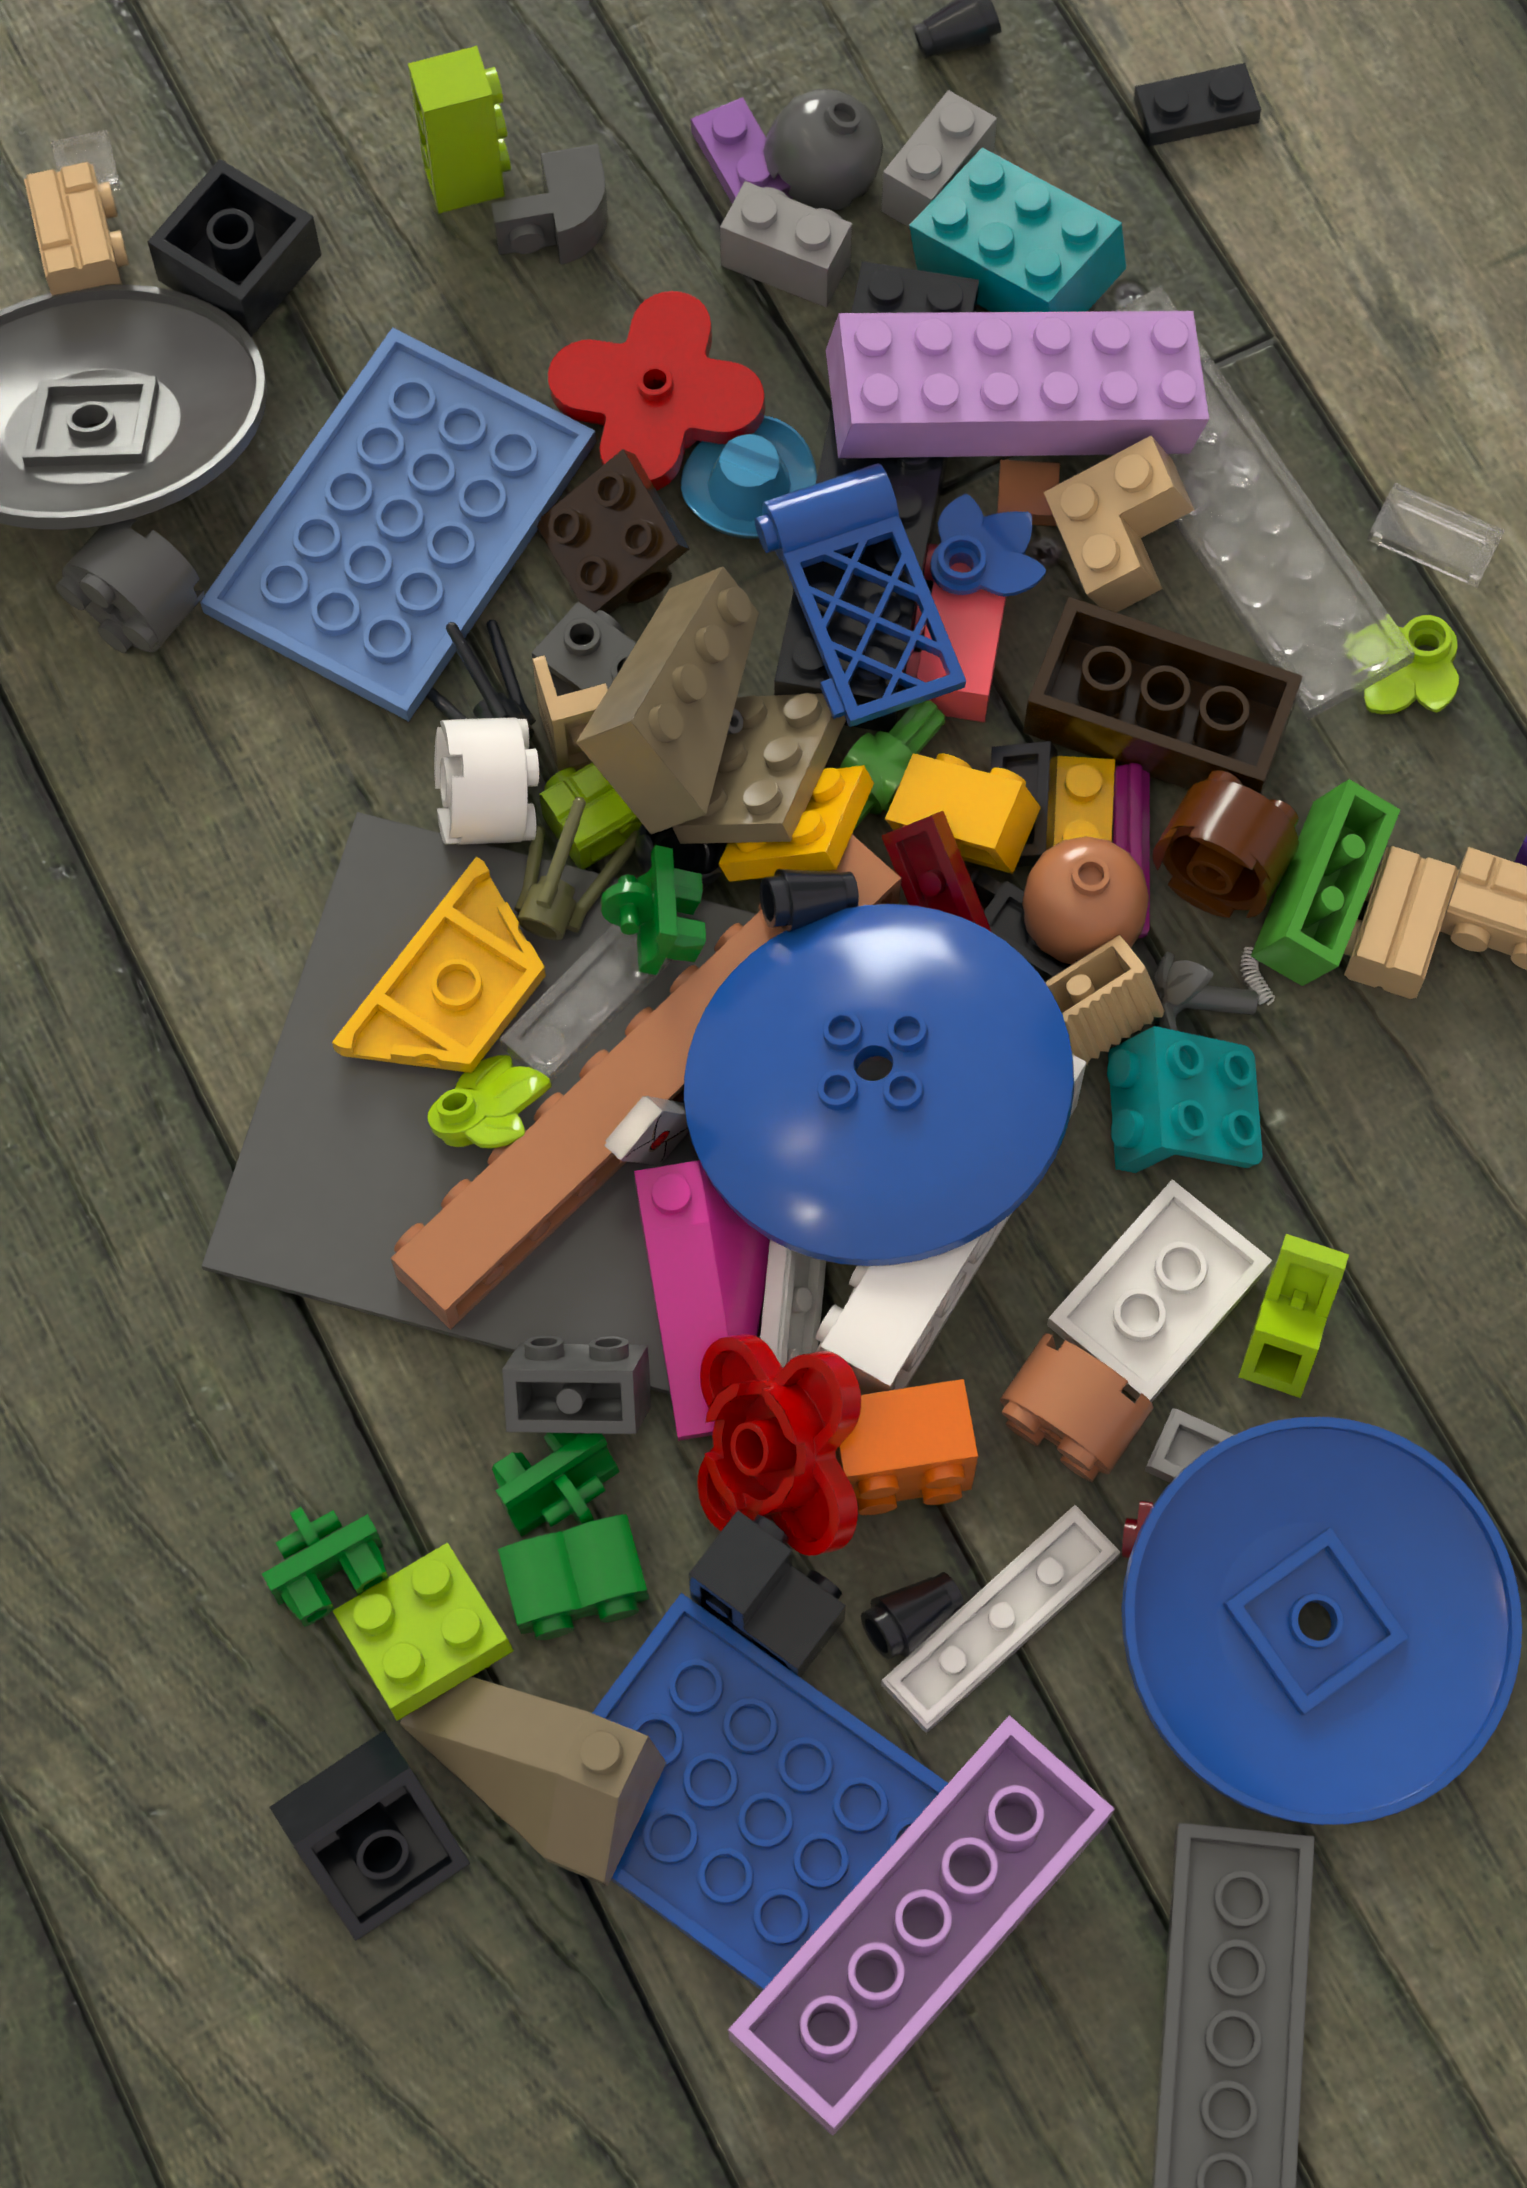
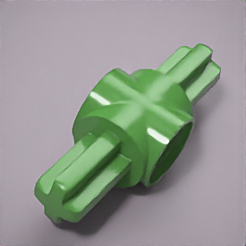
[840,700,946,830]

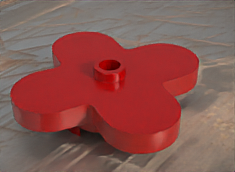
[548,291,765,491]
[697,1334,861,1556]

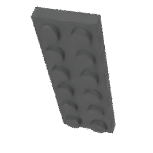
[1152,1822,1315,2188]

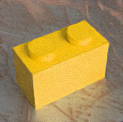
[885,753,1041,874]

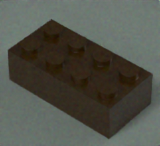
[1023,597,1303,795]

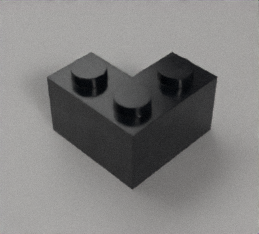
[688,1510,846,1678]

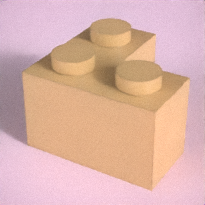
[1044,435,1194,613]

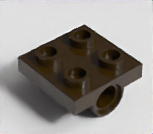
[537,449,690,614]

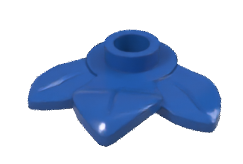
[930,494,1046,597]

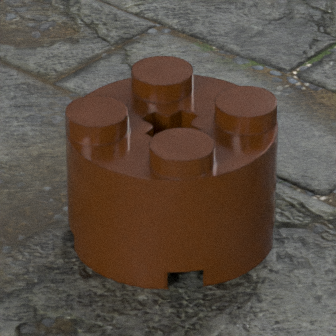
[1153,770,1299,918]

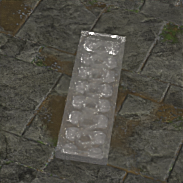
[1115,286,1415,720]

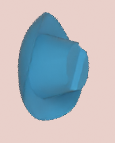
[681,416,817,539]

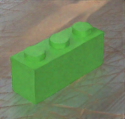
[1251,779,1400,986]

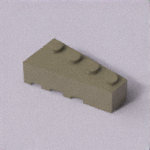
[576,566,759,834]

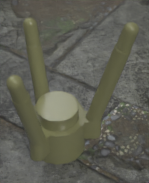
[514,797,638,940]

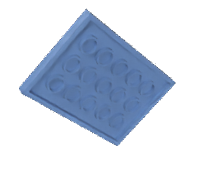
[200,327,596,722]

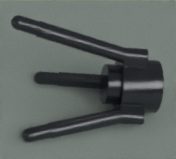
[426,619,536,740]

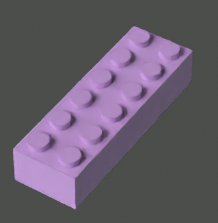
[826,311,1209,458]
[728,1715,1114,2136]

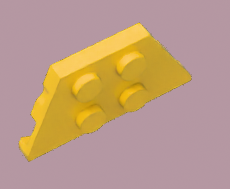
[332,856,546,1073]

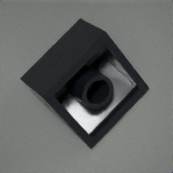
[270,1730,470,1941]

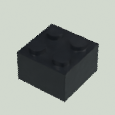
[147,159,321,337]

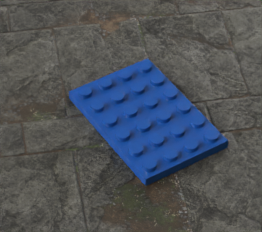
[592,1593,948,1991]

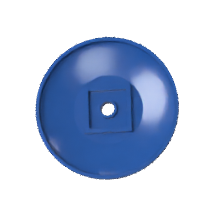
[684,904,1074,1266]
[1122,1417,1522,1825]

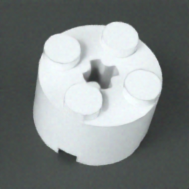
[434,718,539,845]

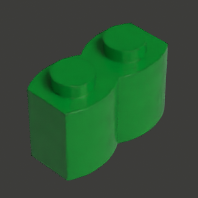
[498,1514,650,1640]

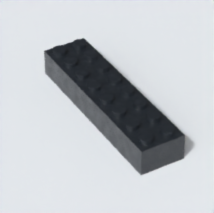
[774,261,979,733]

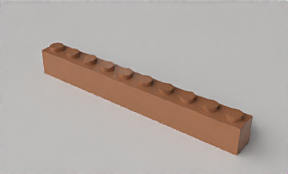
[391,834,901,1330]

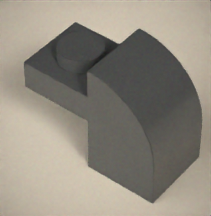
[491,144,608,265]

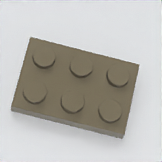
[672,693,846,844]

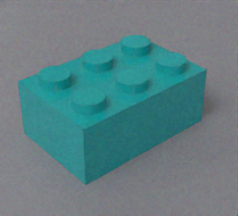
[909,147,1126,312]

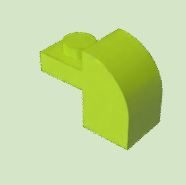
[1238,1234,1349,1398]

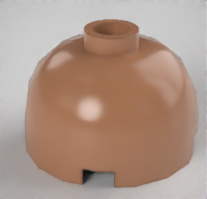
[1022,836,1149,964]

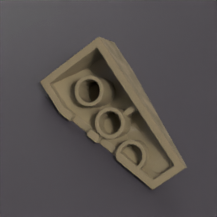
[399,1677,667,1886]

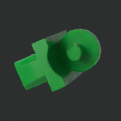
[601,845,706,975]
[492,1433,620,1537]
[262,1506,388,1627]

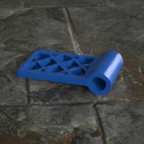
[755,463,967,727]

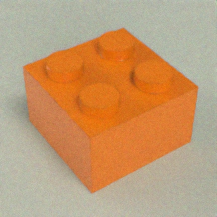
[835,1379,978,1515]

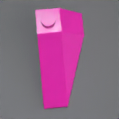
[634,1160,770,1441]

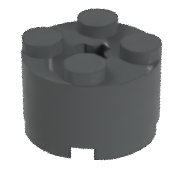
[56,518,204,653]

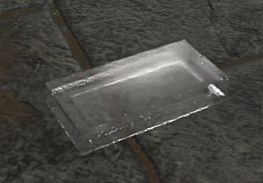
[1368,483,1505,588]

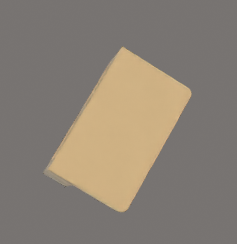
[532,655,608,772]

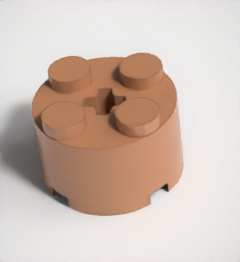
[1000,1333,1154,1482]

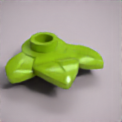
[1342,615,1459,714]
[427,1055,552,1149]

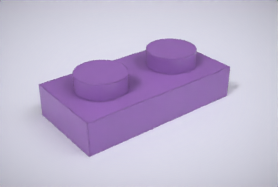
[691,97,793,204]

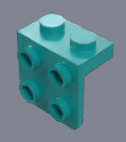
[1107,1026,1263,1173]

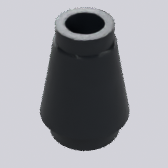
[913,0,1002,59]
[760,869,859,932]
[861,1572,964,1659]

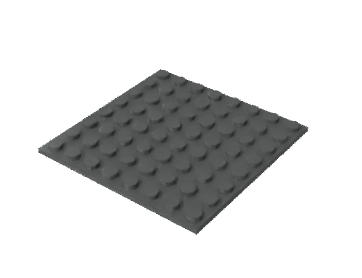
[202,812,756,1395]

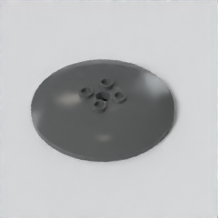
[0,284,267,530]

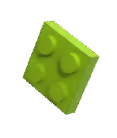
[332,1542,513,1721]

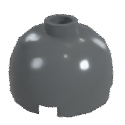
[763,89,884,210]

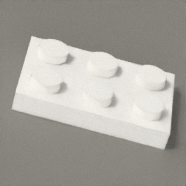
[1047,1179,1272,1403]

